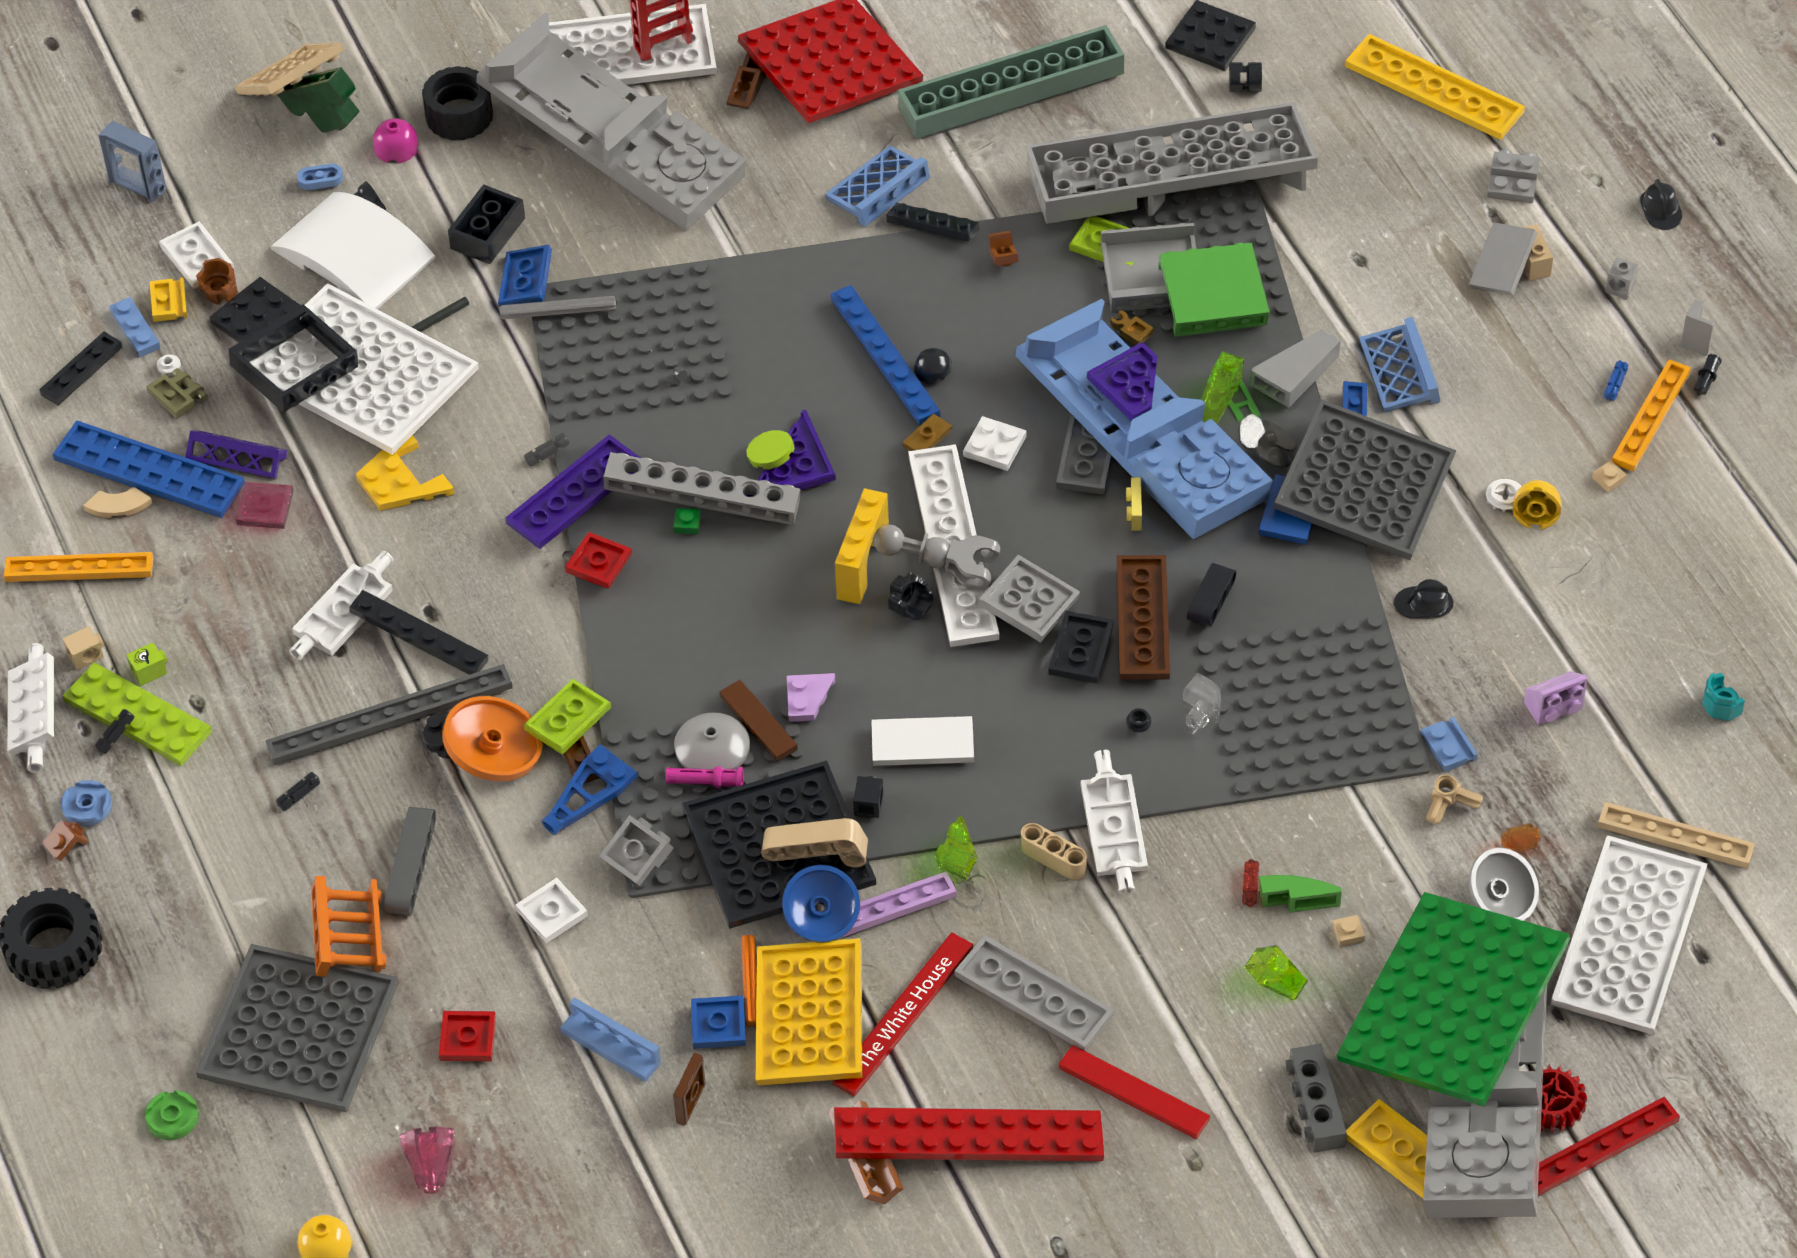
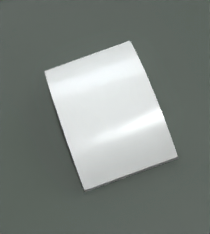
[270,192,435,310]

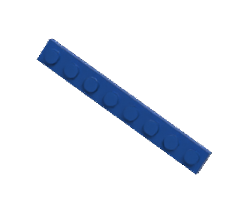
[830,285,940,426]

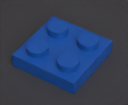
[691,996,746,1049]

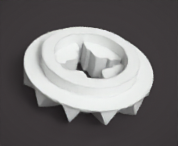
[1486,479,1521,513]

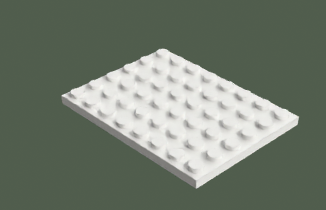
[250,283,479,455]

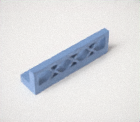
[560,997,661,1082]

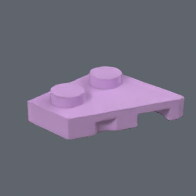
[787,673,835,722]

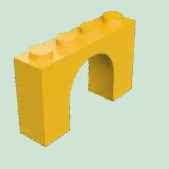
[835,488,889,604]

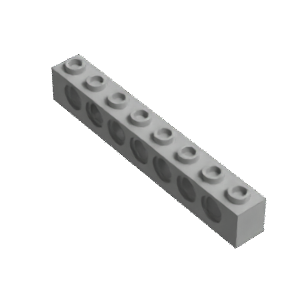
[604,452,800,526]

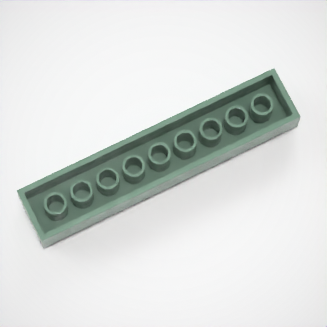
[898,25,1125,139]

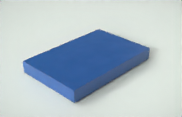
[498,244,552,307]
[1259,474,1313,545]

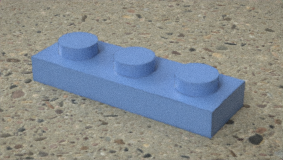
[109,297,161,358]

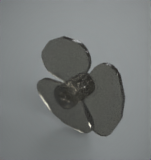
[1238,415,1296,468]

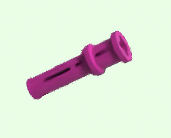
[666,766,744,789]

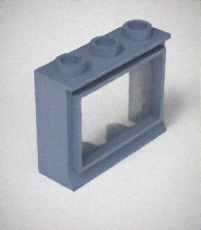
[98,121,166,202]

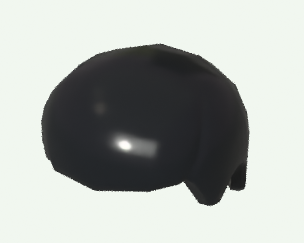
[914,348,952,384]

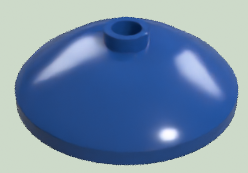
[782,865,860,942]

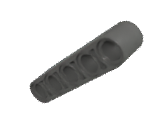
[384,806,436,916]

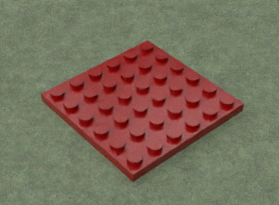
[738,0,924,124]

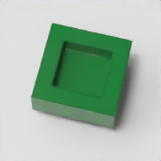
[674,508,701,534]

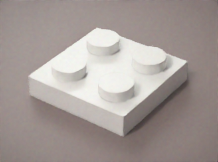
[963,416,1026,471]
[515,878,588,944]

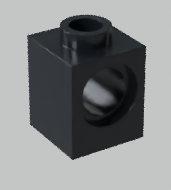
[853,776,884,818]

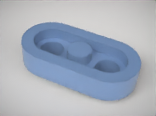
[297,164,343,190]

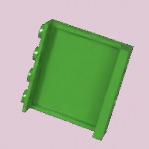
[1158,243,1269,337]

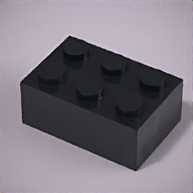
[448,184,525,264]

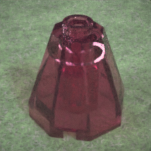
[400,1126,456,1194]

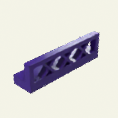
[185,430,287,478]

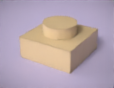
[1592,461,1627,493]
[1332,915,1365,947]

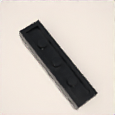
[886,202,980,242]
[39,331,123,406]

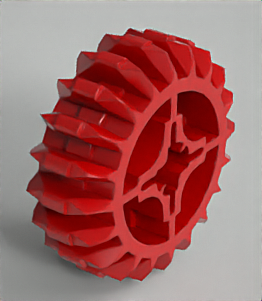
[1529,1063,1587,1133]

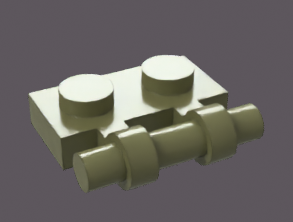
[146,368,208,419]

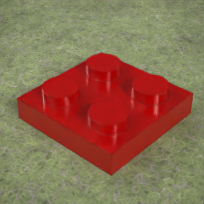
[565,532,632,589]
[439,1011,496,1062]

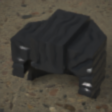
[888,572,935,620]

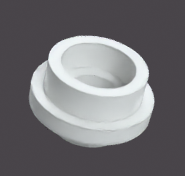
[157,355,181,377]

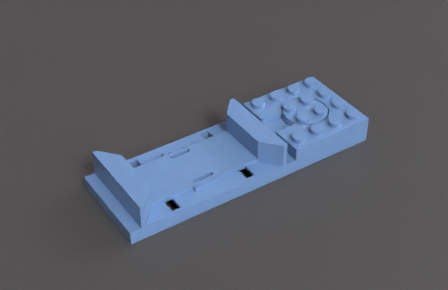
[1016,299,1273,539]

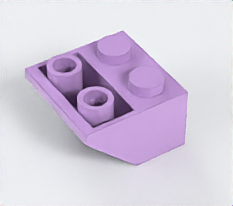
[1524,671,1588,725]

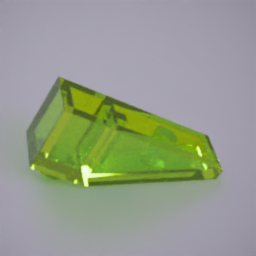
[1201,351,1244,424]

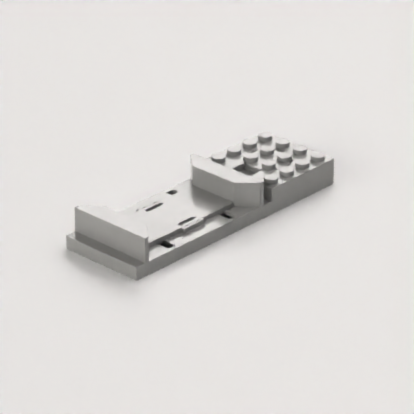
[476,12,746,231]
[1026,102,1318,224]
[1423,986,1547,1218]

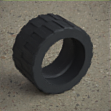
[422,66,493,140]

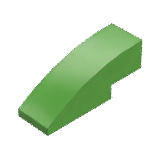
[1258,875,1342,913]

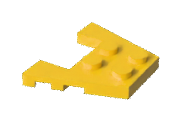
[356,435,454,511]

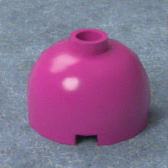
[373,118,419,163]

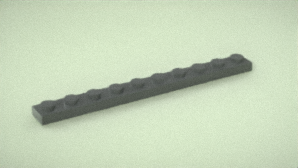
[266,664,512,765]

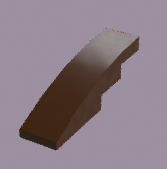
[726,53,766,109]

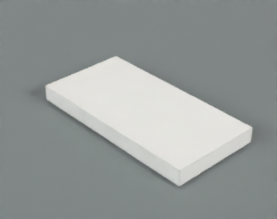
[872,716,974,766]

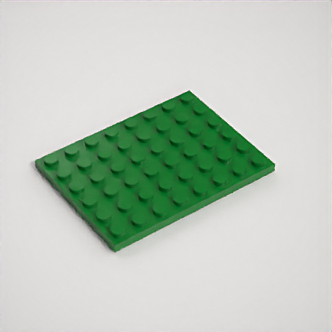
[1336,892,1570,1107]

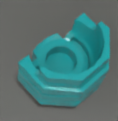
[1702,672,1745,721]

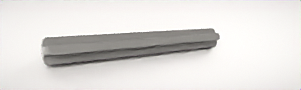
[499,296,616,319]

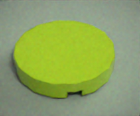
[746,430,795,469]

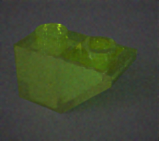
[935,816,978,880]
[1244,945,1308,1000]

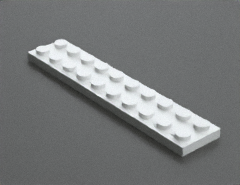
[908,445,999,647]

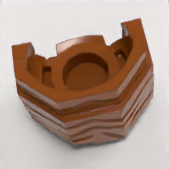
[196,258,238,305]

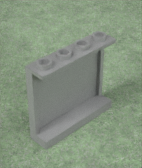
[1101,223,1196,312]

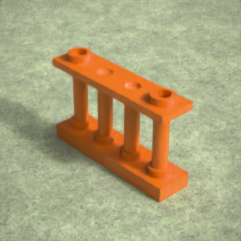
[311,876,386,977]

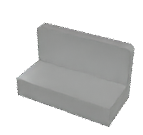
[1681,300,1714,356]

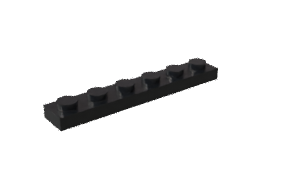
[349,590,488,675]

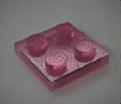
[236,482,294,529]

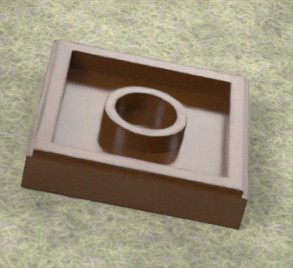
[673,1053,706,1126]

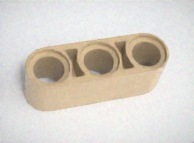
[1021,823,1087,880]

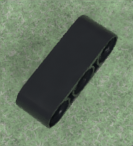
[1187,563,1237,627]

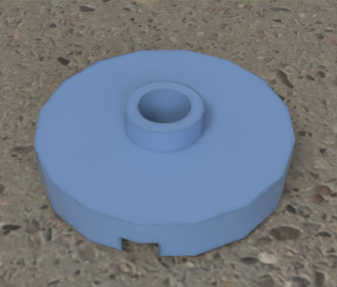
[61,780,112,826]

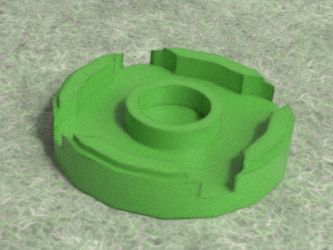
[145,1090,199,1140]

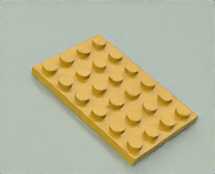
[756,938,862,1086]

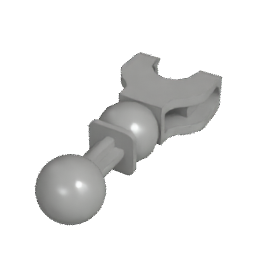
[873,524,1001,590]

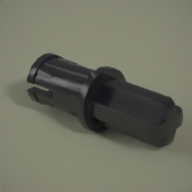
[1694,354,1722,396]

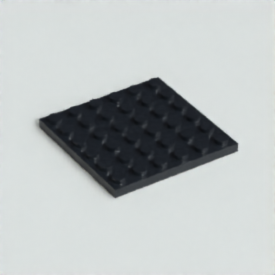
[682,760,876,929]

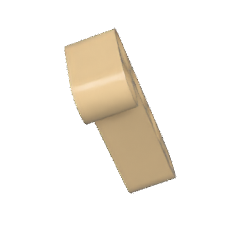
[761,818,868,867]

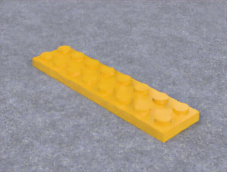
[1345,34,1525,140]

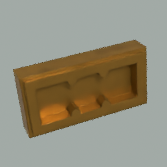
[903,414,952,451]

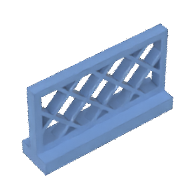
[825,145,930,227]
[1359,317,1440,413]

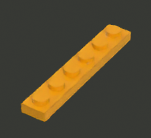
[1612,359,1691,472]
[4,552,153,582]

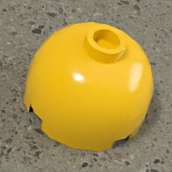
[1512,480,1562,529]
[297,1215,353,1258]

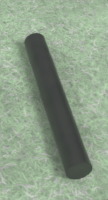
[411,297,469,332]

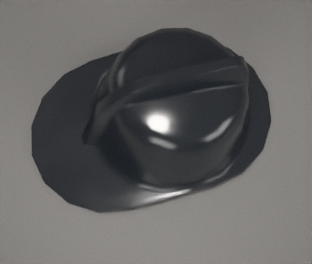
[1640,179,1682,230]
[1394,579,1454,618]

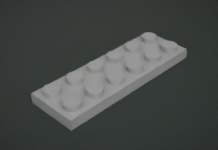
[955,935,1114,1051]

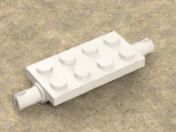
[289,551,394,660]
[7,643,54,773]
[1080,750,1148,895]

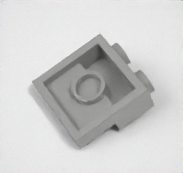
[1487,149,1540,203]
[599,815,674,886]

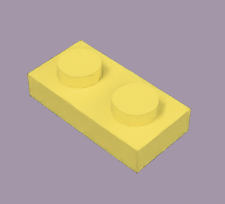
[1126,477,1142,531]

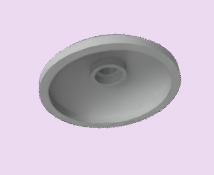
[674,713,750,769]
[1469,848,1539,920]

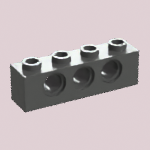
[1286,1044,1347,1153]

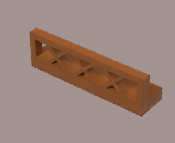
[828,1100,903,1204]

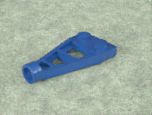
[541,744,638,835]

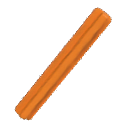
[741,934,757,1027]

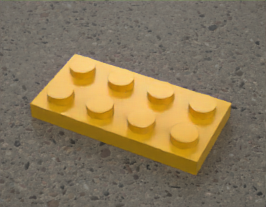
[1346,1099,1427,1198]

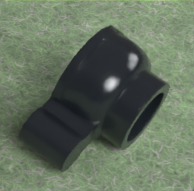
[353,181,386,210]

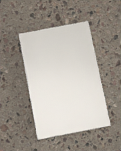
[159,221,234,289]

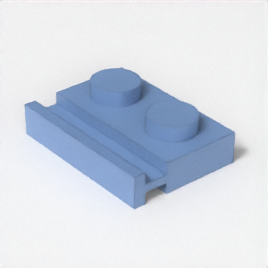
[1421,717,1477,772]

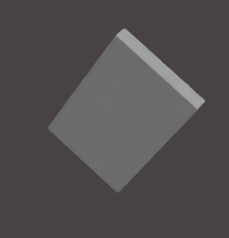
[1469,222,1538,295]

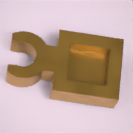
[1110,310,1154,346]

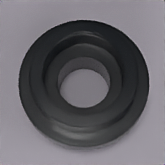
[1126,708,1152,733]

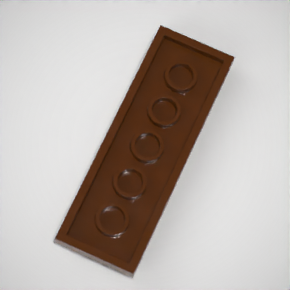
[1117,555,1170,680]

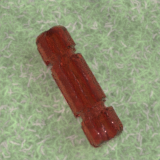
[1242,859,1260,907]

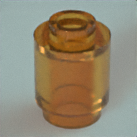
[1500,823,1541,852]

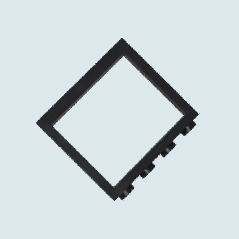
[228,304,358,413]

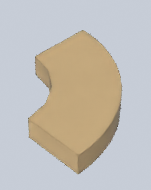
[83,487,152,518]

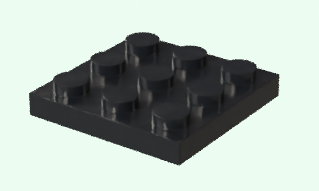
[1165,0,1256,71]
[209,277,301,343]

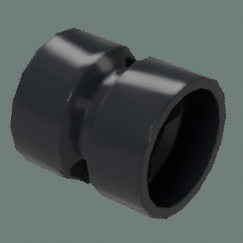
[1229,62,1262,92]

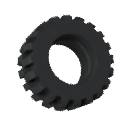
[0,888,102,989]

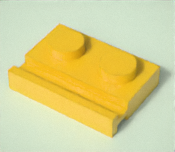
[150,278,187,322]

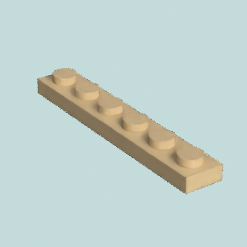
[1598,802,1755,869]

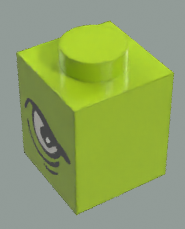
[126,642,168,686]

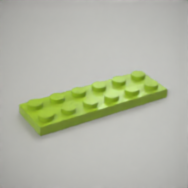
[63,662,212,766]

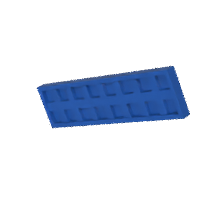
[53,420,245,518]

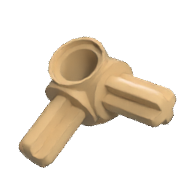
[1426,774,1483,824]

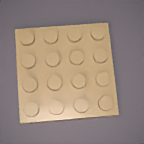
[234,42,345,96]

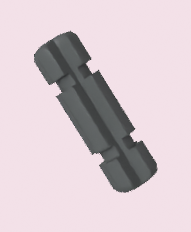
[524,433,569,466]

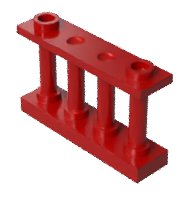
[629,0,693,62]

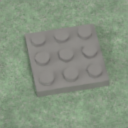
[978,555,1080,643]

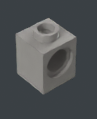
[1605,258,1638,299]

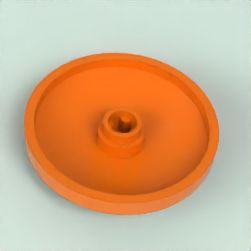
[442,696,543,782]

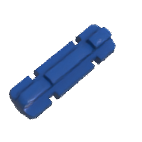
[1604,360,1629,401]

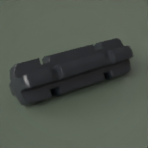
[95,709,135,754]
[276,772,320,811]

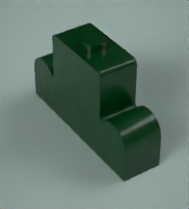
[277,67,360,132]

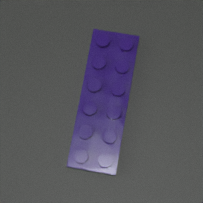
[505,434,641,549]

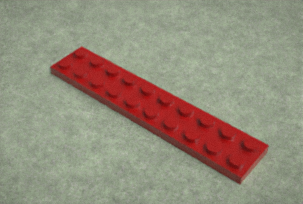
[834,1107,1104,1161]

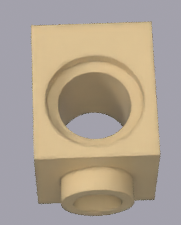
[62,626,104,670]

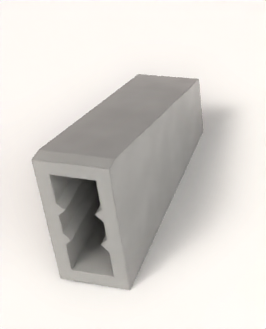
[1250,330,1340,408]

